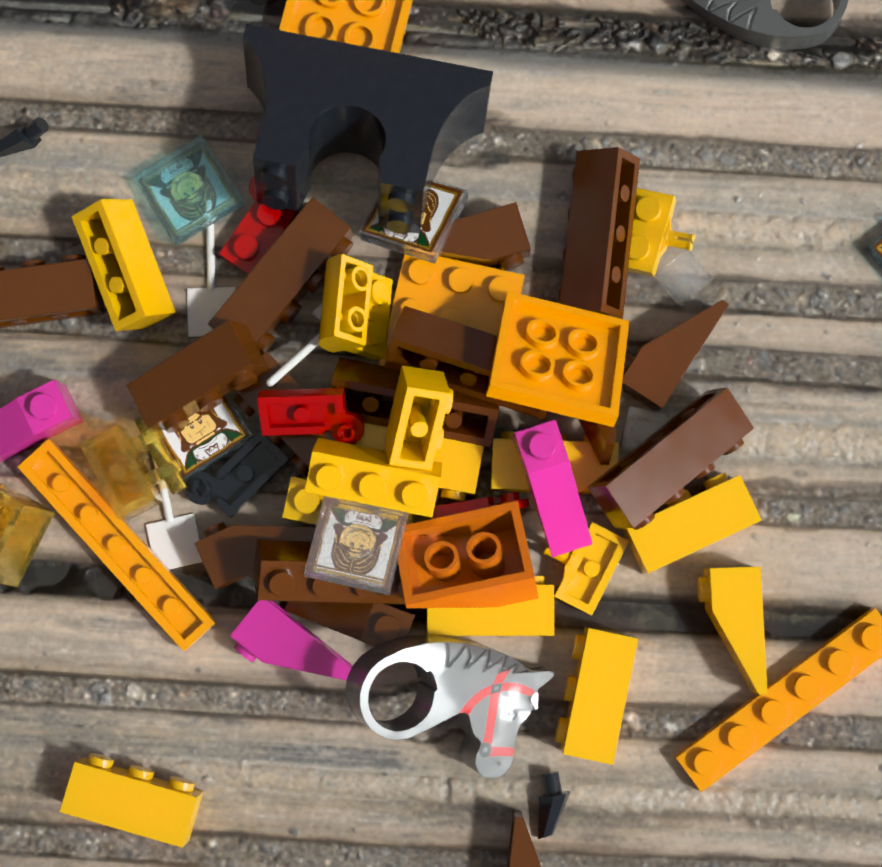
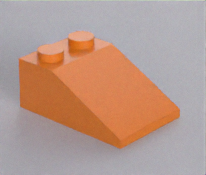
[397,501,539,608]

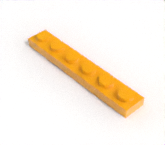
[18,439,217,652]
[674,608,882,792]

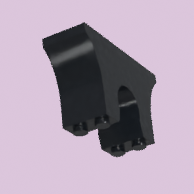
[243,24,493,234]

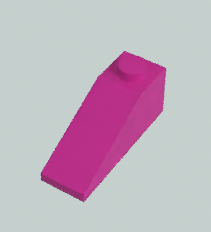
[0,379,84,463]
[512,419,592,557]
[230,600,353,681]

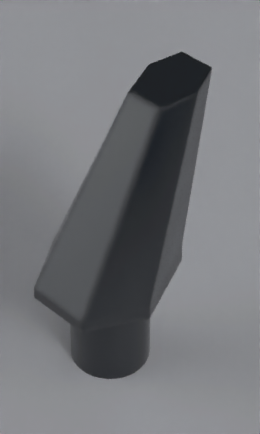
[0,117,49,157]
[538,771,570,839]

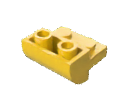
[318,254,393,360]

